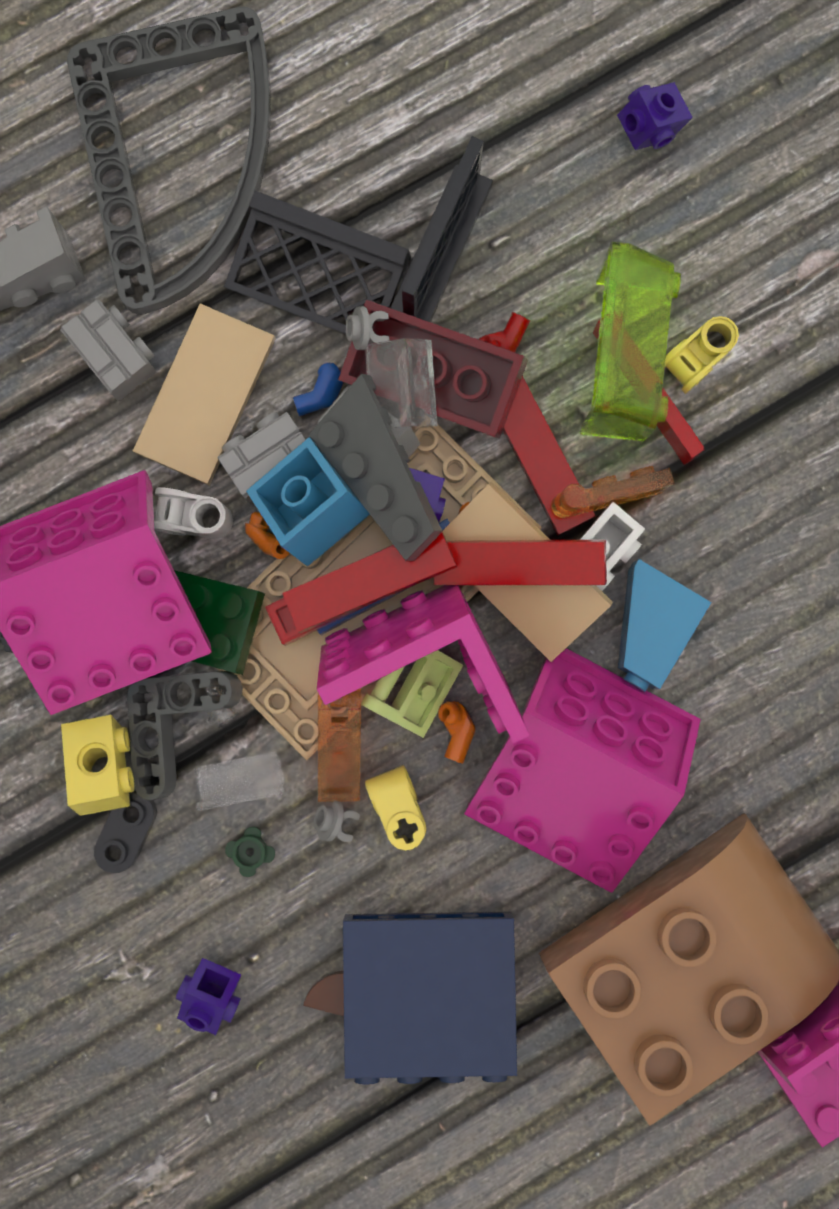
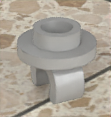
[346,306,389,350]
[314,799,360,842]

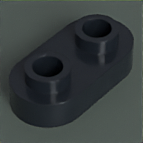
[94,791,157,873]

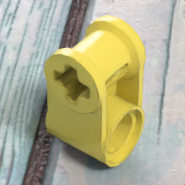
[658,316,739,394]
[365,765,427,851]

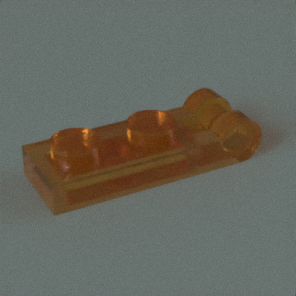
[551,466,675,518]
[318,688,361,802]

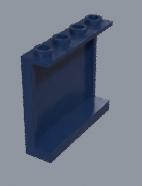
[343,912,517,1085]

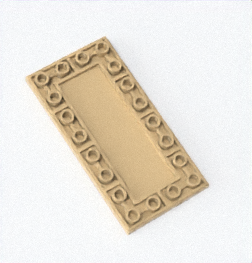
[216,413,542,760]

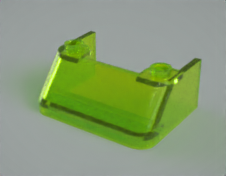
[580,241,681,441]

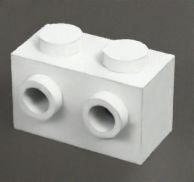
[580,502,645,591]

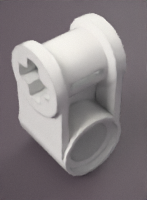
[154,487,233,539]

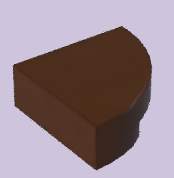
[303,971,344,1016]

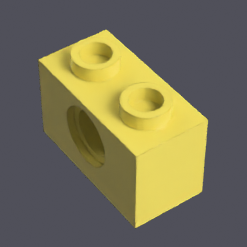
[61,715,134,816]

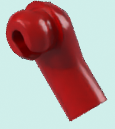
[478,312,531,352]

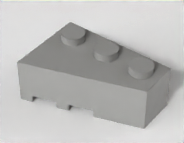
[0,206,85,311]

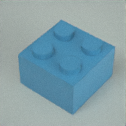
[246,437,370,567]

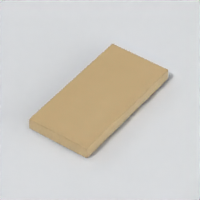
[133,304,276,486]
[443,482,613,662]

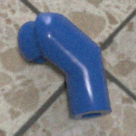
[293,362,344,417]

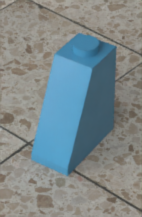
[618,559,712,692]

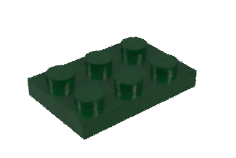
[174,570,265,675]

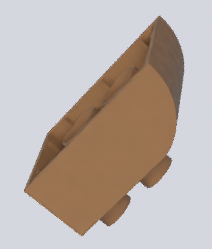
[539,813,839,1126]

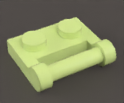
[361,650,463,738]

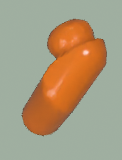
[245,512,289,559]
[438,701,476,764]

